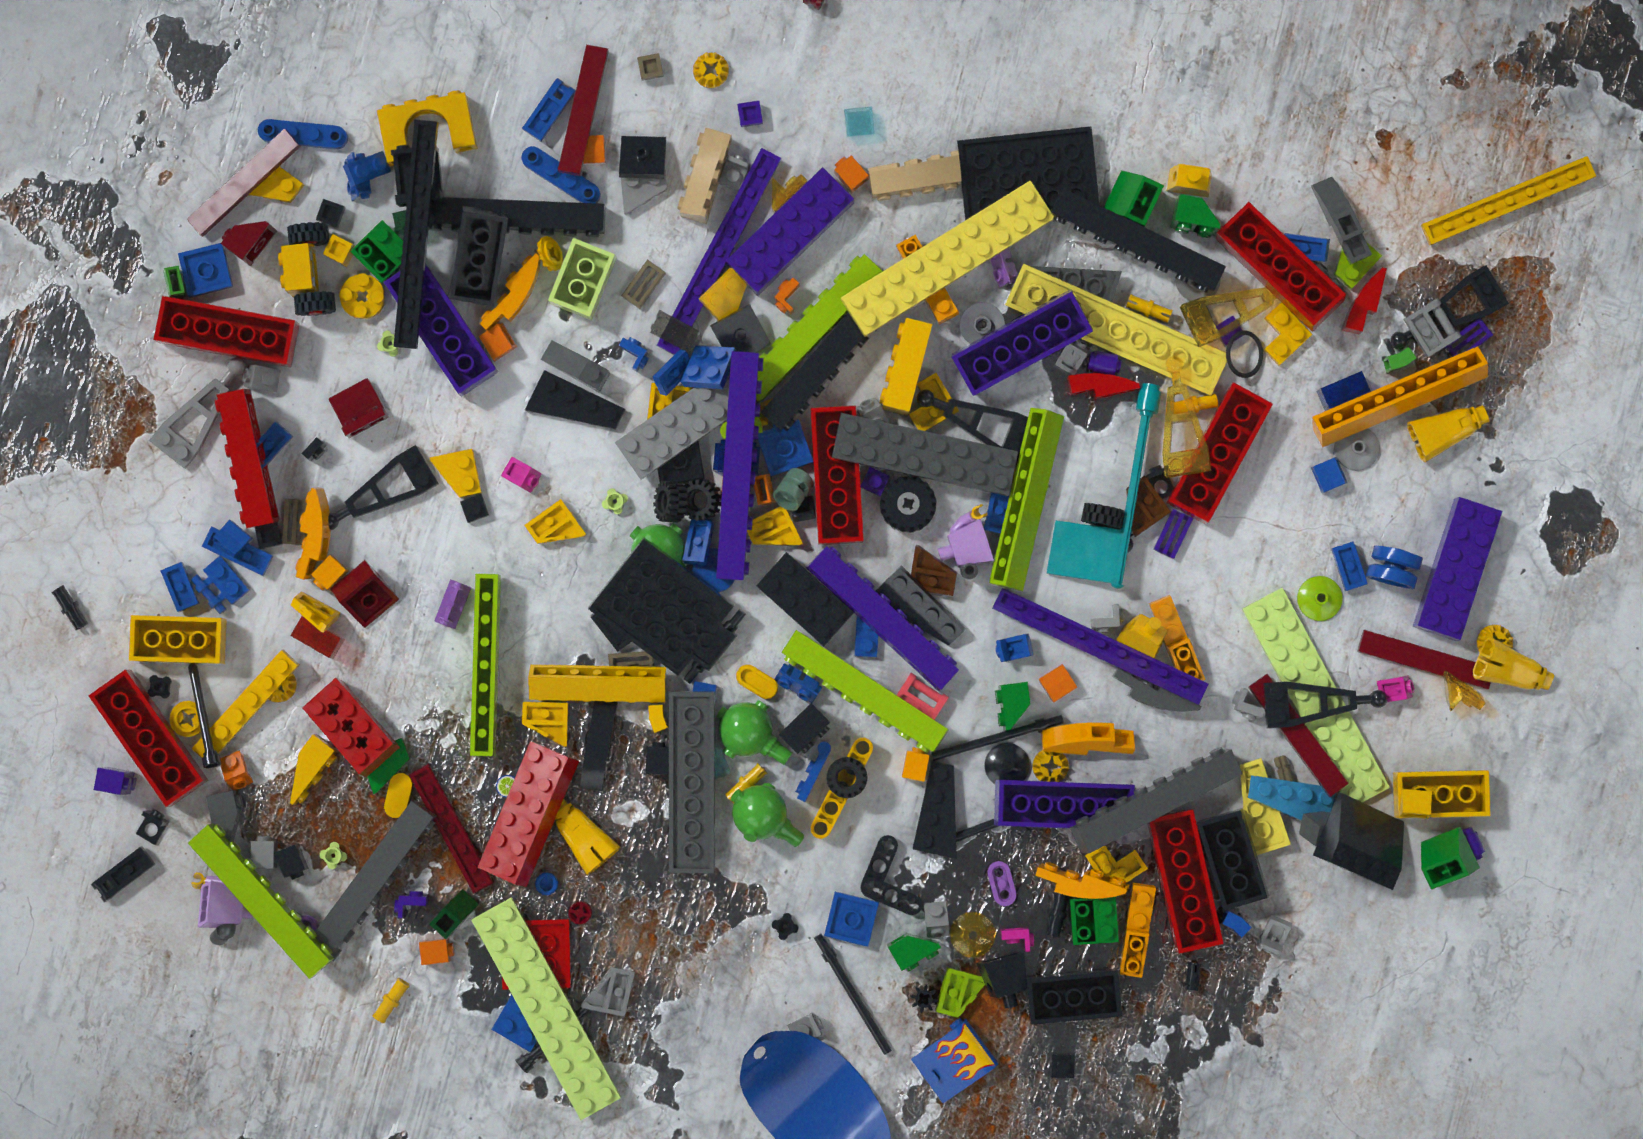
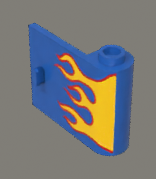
[911,1018,999,1103]

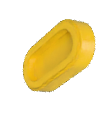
[736,665,778,699]
[384,773,413,818]

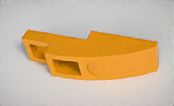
[896,234,959,325]
[480,253,541,331]
[295,487,331,580]
[1148,595,1206,681]
[1041,723,1135,755]
[1035,862,1130,899]
[1119,882,1156,978]

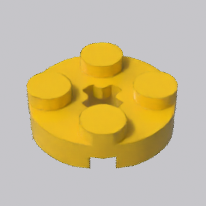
[339,273,385,319]

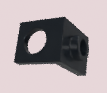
[1146,465,1174,499]
[136,809,169,845]

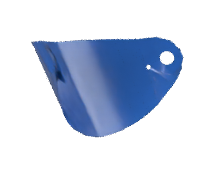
[740,1031,891,1139]

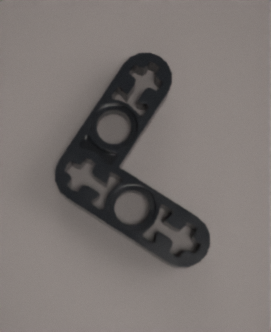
[860,835,923,915]

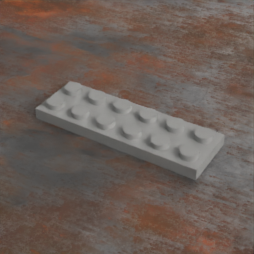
[615,374,730,480]

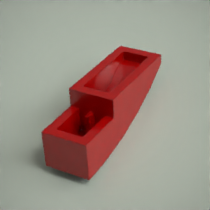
[1342,267,1387,335]
[1067,373,1140,400]

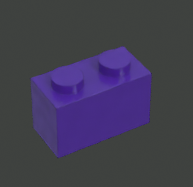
[93,767,137,795]

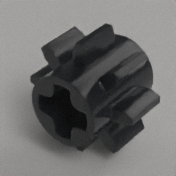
[910,984,938,1013]

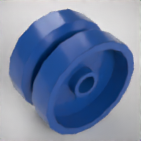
[1366,545,1423,589]

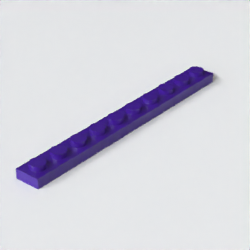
[657,148,781,355]
[992,588,1209,705]

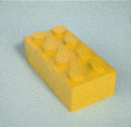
[879,317,932,416]
[129,615,227,664]
[1393,770,1490,818]

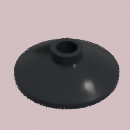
[984,743,1030,784]

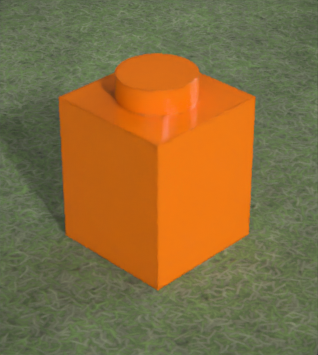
[834,155,869,194]
[419,938,454,965]

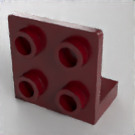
[329,378,389,439]

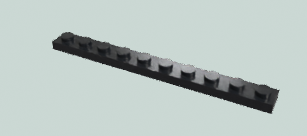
[393,119,439,349]

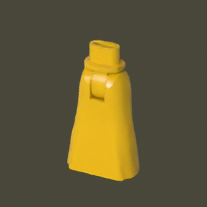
[1407,405,1490,462]
[1473,637,1554,690]
[555,799,621,876]

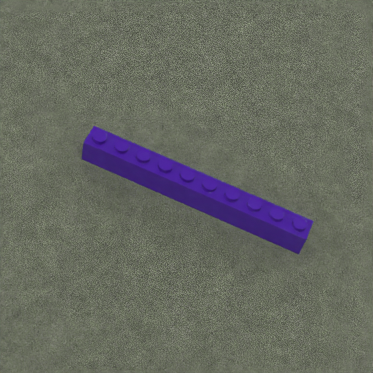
[716,351,764,580]

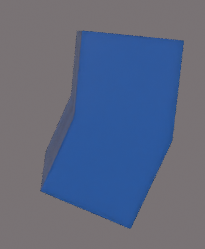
[1311,457,1348,493]
[213,519,253,559]
[1219,910,1252,938]

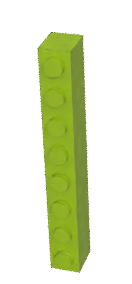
[756,254,883,403]
[989,408,1064,591]
[470,574,501,756]
[781,630,949,754]
[188,823,334,979]

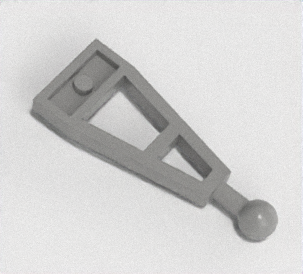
[149,358,246,469]

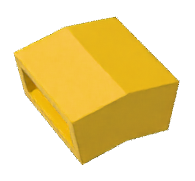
[648,705,669,733]
[1400,789,1432,819]

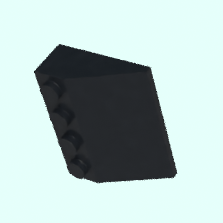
[1313,792,1404,890]

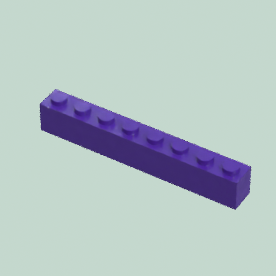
[806,546,959,691]

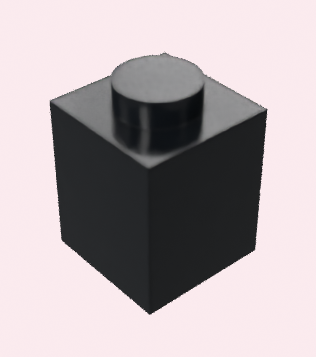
[646,742,669,775]
[274,843,309,880]

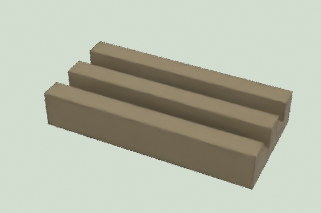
[621,259,666,309]
[282,499,307,545]
[608,651,654,667]

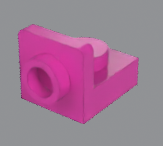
[501,457,542,493]
[1377,675,1414,702]
[1000,927,1034,952]

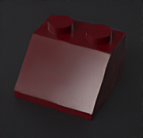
[220,221,277,266]
[330,560,399,628]

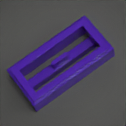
[1444,318,1493,357]
[1153,509,1193,559]

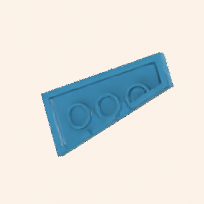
[1248,775,1336,821]

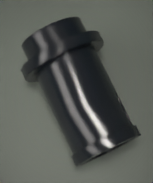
[1183,962,1202,991]

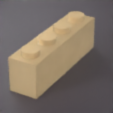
[677,128,732,224]
[868,150,962,201]

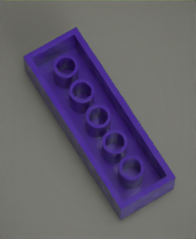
[726,167,854,296]
[384,264,498,397]
[951,289,1093,396]
[1413,497,1503,641]
[994,780,1135,828]

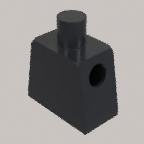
[977,952,1027,1008]

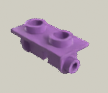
[990,248,1018,288]
[434,579,472,629]

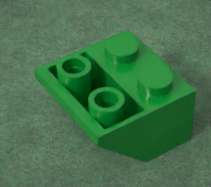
[1104,170,1164,227]
[1170,194,1221,238]
[350,220,403,283]
[995,682,1030,731]
[1421,827,1480,890]
[1070,896,1119,945]
[887,933,941,972]

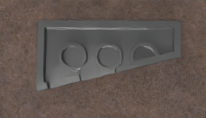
[1031,266,1122,302]

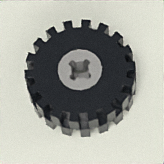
[880,475,937,533]

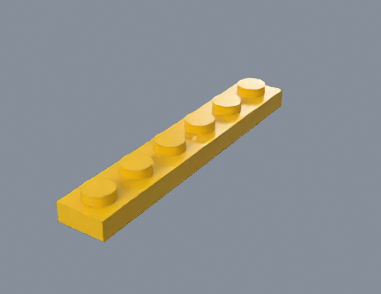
[192,649,300,758]

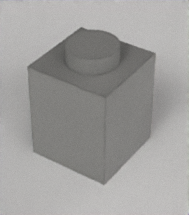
[251,836,278,869]

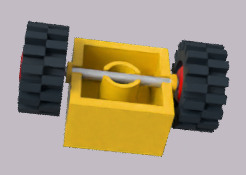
[278,222,336,316]

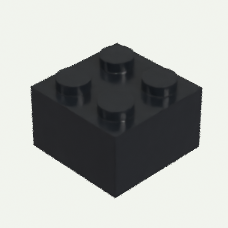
[779,703,830,754]

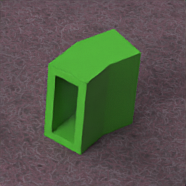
[163,266,186,299]
[1383,347,1416,373]

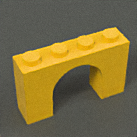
[377,90,478,166]

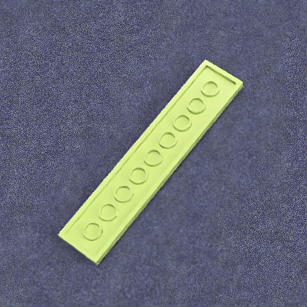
[1242,588,1390,802]
[471,897,621,1120]

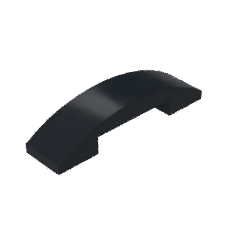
[580,701,618,791]

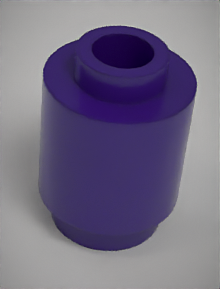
[1087,351,1122,375]
[1462,827,1485,860]

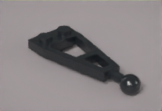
[1390,265,1509,350]
[917,389,1028,462]
[328,445,439,530]
[1263,681,1388,729]

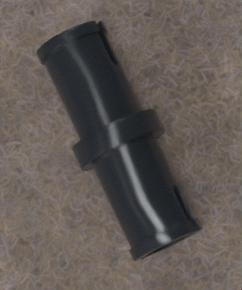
[51,585,88,631]
[1046,892,1068,938]

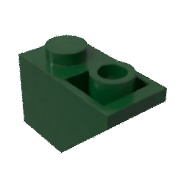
[429,889,479,939]

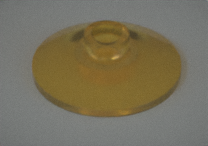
[950,912,995,958]

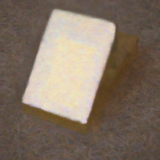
[772,174,807,213]
[1443,671,1486,711]

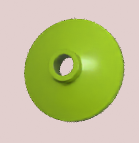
[1297,576,1342,621]

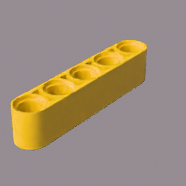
[811,738,873,839]

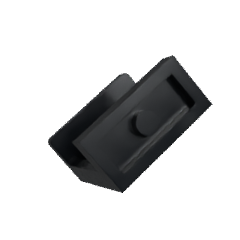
[391,145,444,207]

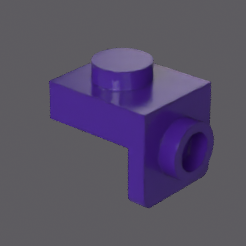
[394,891,429,919]

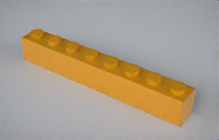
[1312,346,1488,447]

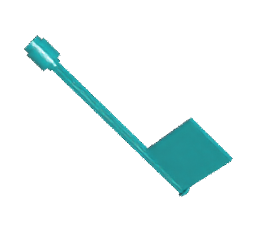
[1047,383,1161,589]

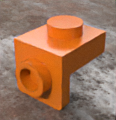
[774,278,800,315]
[220,750,253,791]

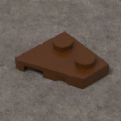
[1126,475,1171,537]
[911,545,957,596]

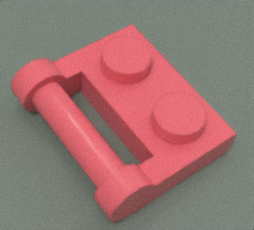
[897,673,949,720]

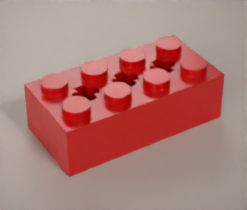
[302,677,400,778]

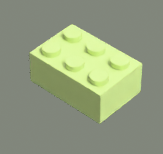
[548,238,617,320]

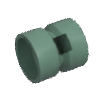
[773,468,814,511]

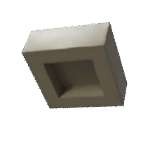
[637,53,664,81]

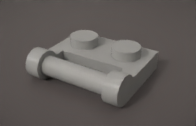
[1403,298,1461,357]

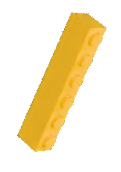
[528,664,666,703]

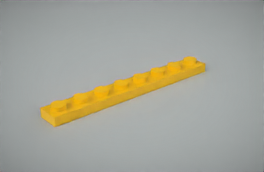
[1421,156,1596,246]

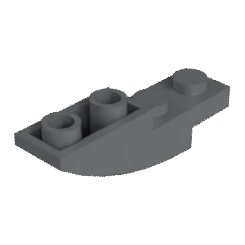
[1311,177,1372,265]
[1112,668,1202,712]

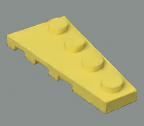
[1240,758,1291,855]

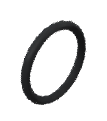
[1226,330,1263,378]

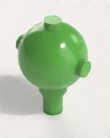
[630,523,686,568]
[716,700,793,765]
[731,783,804,847]

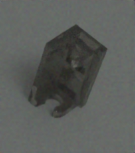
[650,310,700,354]

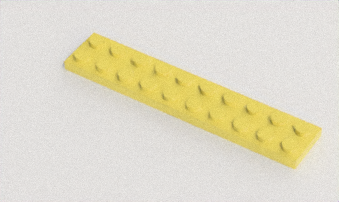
[840,181,1054,337]
[1005,263,1227,396]

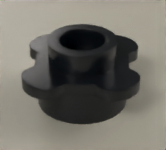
[147,675,172,699]
[772,913,799,940]

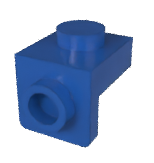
[619,337,649,372]
[996,633,1034,662]

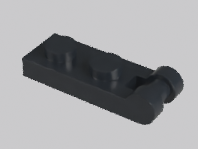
[91,846,155,903]

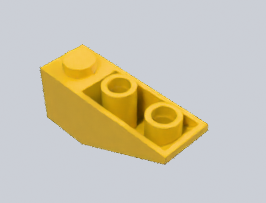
[290,734,338,805]

